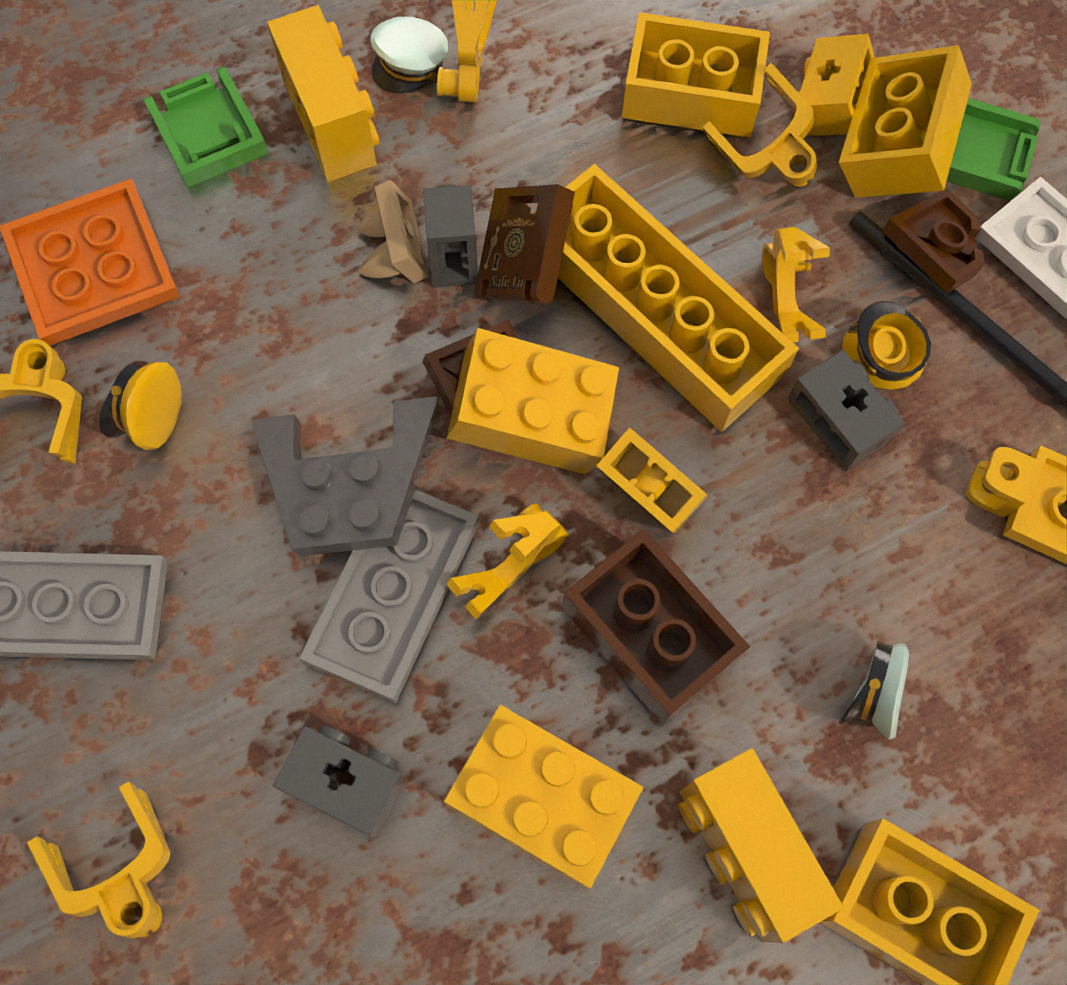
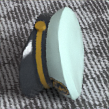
[370,17,448,93]
[838,642,909,740]

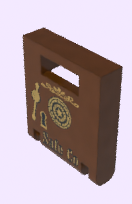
[475,184,575,304]

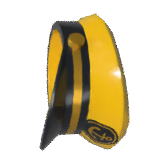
[842,301,931,390]
[99,361,182,450]

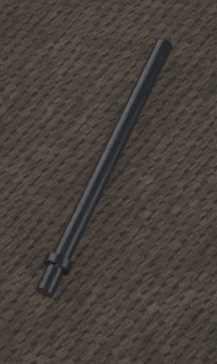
[849,211,1067,408]

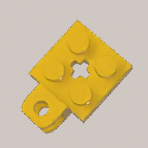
[966,445,1067,564]

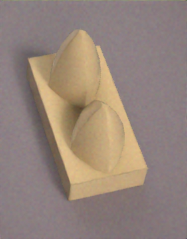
[357,180,430,283]

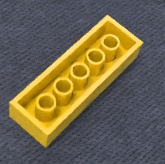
[532,164,799,432]

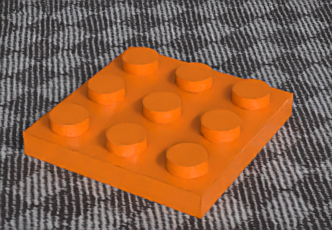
[0,178,180,346]

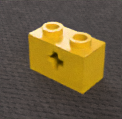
[793,34,875,136]
[596,427,708,533]

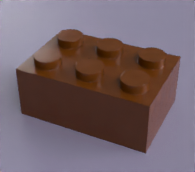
[562,528,751,726]

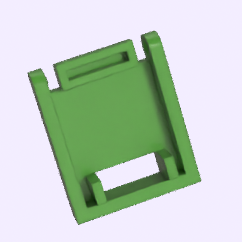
[143,66,269,188]
[946,98,1041,201]

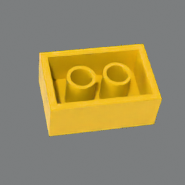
[267,5,380,183]
[621,12,770,138]
[839,45,972,198]
[446,328,619,475]
[444,705,644,891]
[678,748,844,943]
[820,818,1040,985]

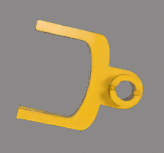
[437,0,498,103]
[703,63,817,187]
[762,227,830,342]
[0,339,82,464]
[446,503,569,620]
[27,781,170,939]

